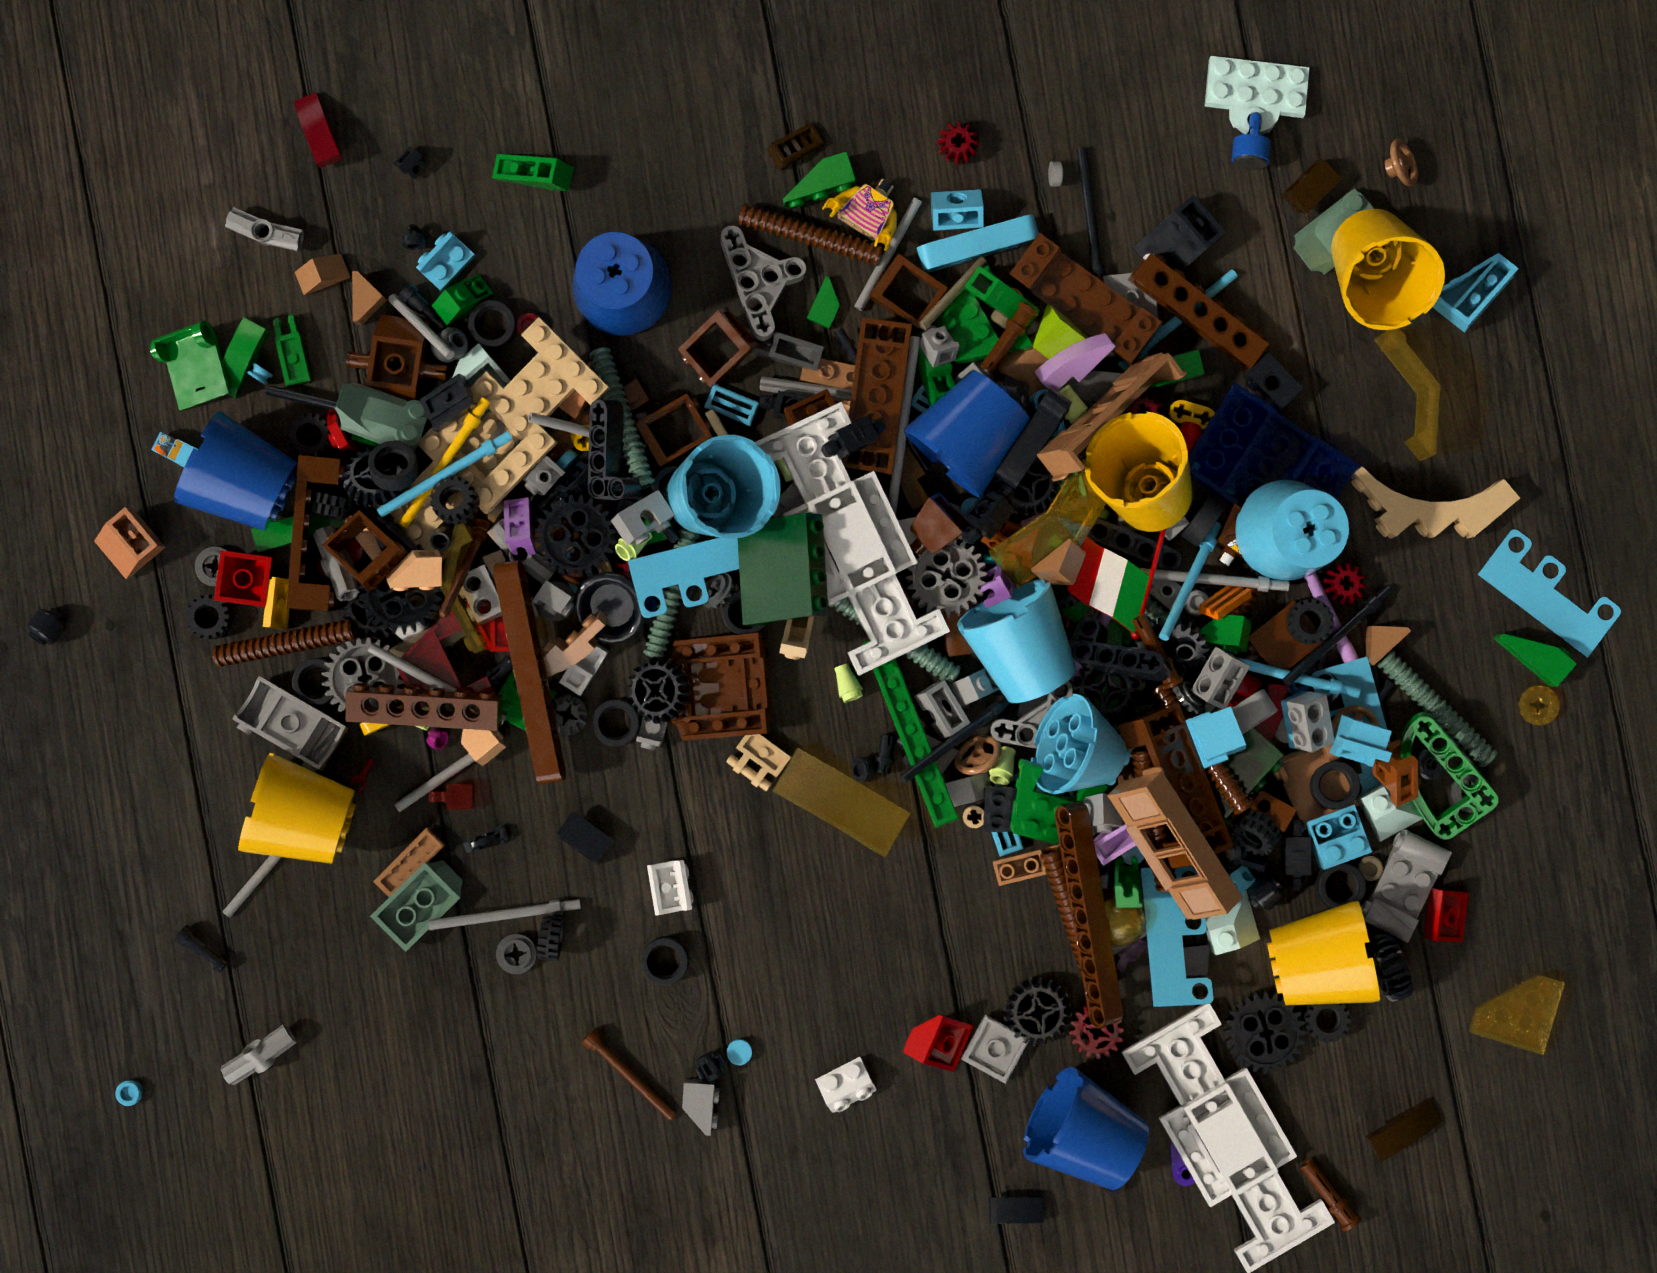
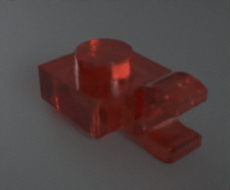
[429,784,473,810]

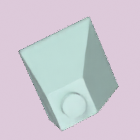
[452,343,511,419]
[1356,777,1423,842]
[1206,890,1260,955]

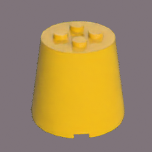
[1331,209,1445,330]
[1085,412,1192,532]
[238,753,356,864]
[1267,901,1380,1005]

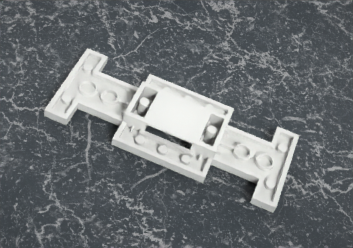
[755,402,950,675]
[1121,1004,1335,1273]

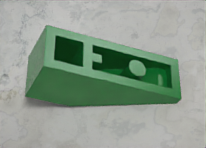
[492,154,574,191]
[1493,634,1577,687]

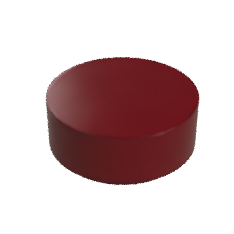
[516,313,538,337]

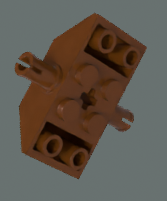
[346,314,449,401]

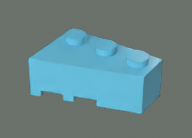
[1433,253,1519,333]

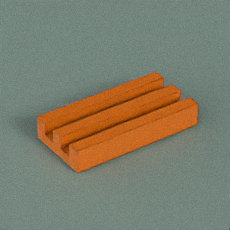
[1199,586,1252,620]

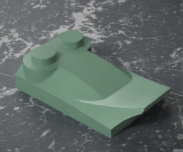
[1294,189,1374,275]
[335,383,427,452]
[370,860,463,952]

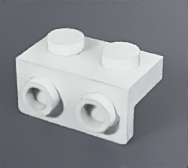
[647,860,693,915]
[815,1057,877,1113]

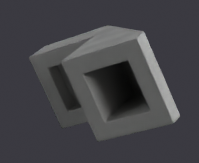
[945,772,991,807]

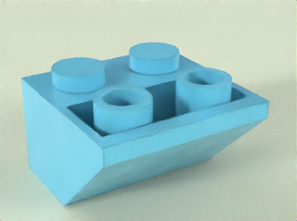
[1306,804,1372,870]

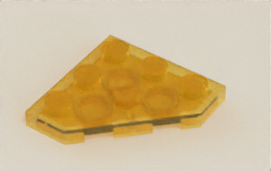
[1468,974,1565,1055]

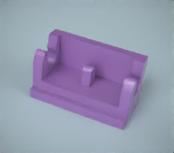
[504,497,536,555]
[980,559,1017,608]

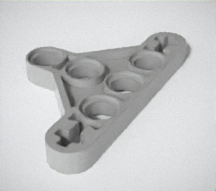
[720,226,806,341]
[990,681,1073,749]

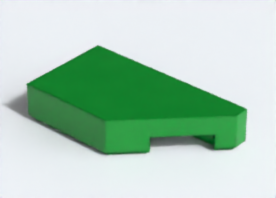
[807,276,840,329]

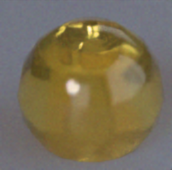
[1104,897,1146,947]

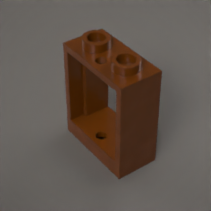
[870,254,948,332]
[678,307,759,387]
[635,394,714,469]
[322,510,406,592]

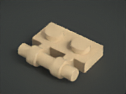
[726,734,791,791]

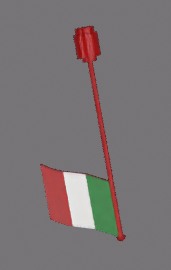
[1067,421,1202,639]

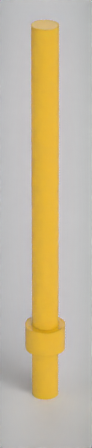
[399,397,491,528]

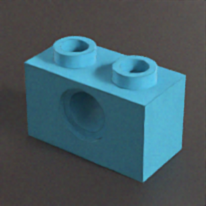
[931,189,984,230]

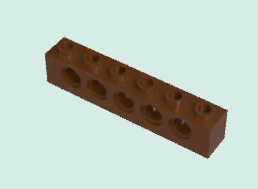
[1127,253,1269,370]
[346,683,503,731]

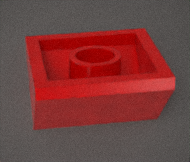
[214,550,272,607]
[1423,888,1469,943]

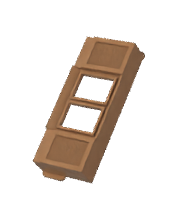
[1037,353,1187,481]
[1107,766,1243,920]

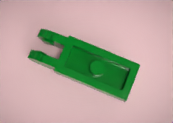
[273,314,312,387]

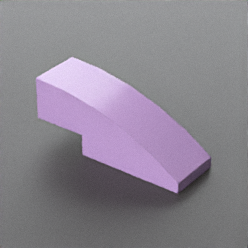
[1035,333,1116,392]
[1094,819,1147,866]

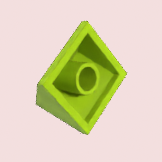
[1033,305,1089,359]

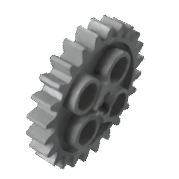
[906,540,987,618]
[322,638,405,712]

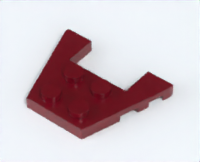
[397,608,496,708]

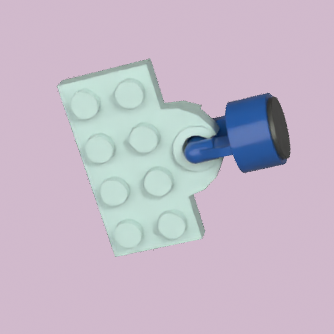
[1204,56,1309,170]

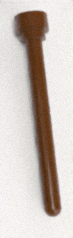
[439,519,493,618]
[581,1028,676,1120]

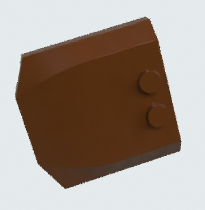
[665,633,772,741]

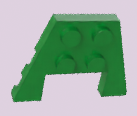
[933,265,1033,365]
[1010,759,1108,844]

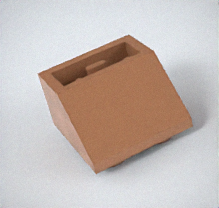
[94,507,166,579]

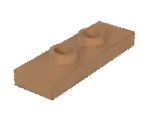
[800,359,855,390]
[373,828,445,897]

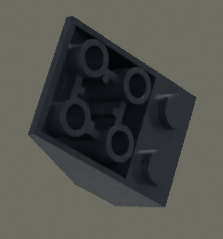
[1132,194,1226,285]

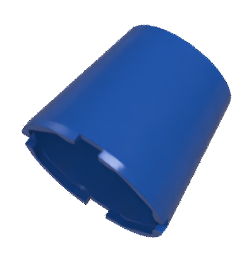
[572,232,672,336]
[904,370,1030,498]
[174,411,298,531]
[1023,1067,1149,1190]

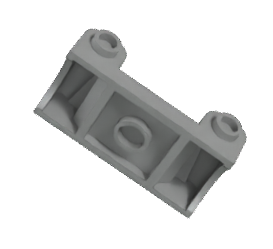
[232,676,348,772]
[1361,829,1452,943]

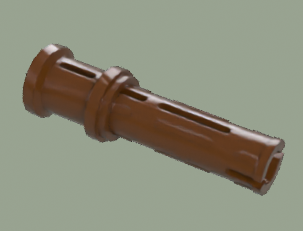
[980,301,1038,375]
[1131,613,1184,690]
[1299,1158,1361,1232]

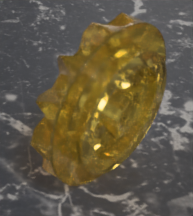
[1518,685,1559,725]

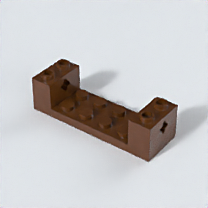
[1009,233,1162,366]
[842,317,912,478]
[286,455,345,612]
[1117,702,1234,868]

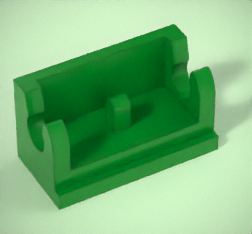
[1115,855,1142,908]

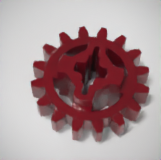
[1068,1005,1124,1059]

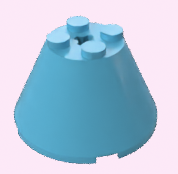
[1031,694,1130,794]

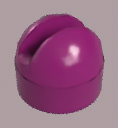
[426,728,448,750]

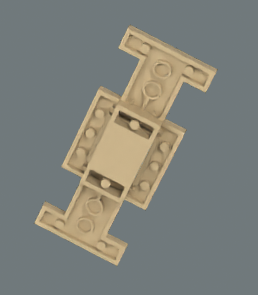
[373,317,611,561]

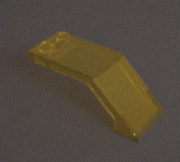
[1374,328,1440,461]
[989,458,1106,588]
[440,521,490,655]
[772,747,910,857]

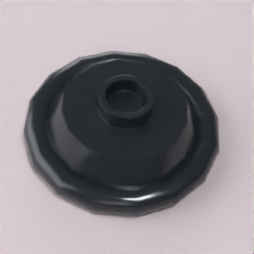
[573,572,646,644]

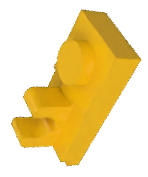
[263,577,290,630]

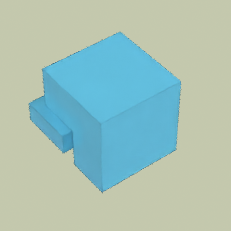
[1185,706,1246,769]
[1329,714,1392,767]

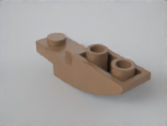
[541,611,608,677]
[993,843,1098,886]

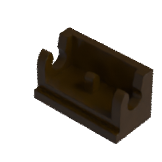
[1281,159,1342,214]

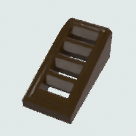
[767,122,824,171]

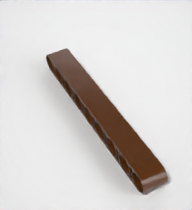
[493,559,566,785]
[1055,801,1123,1028]

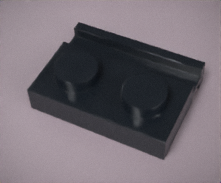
[420,374,478,432]

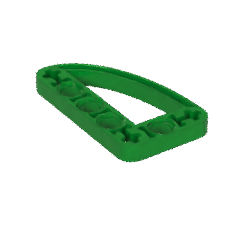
[1400,712,1499,840]

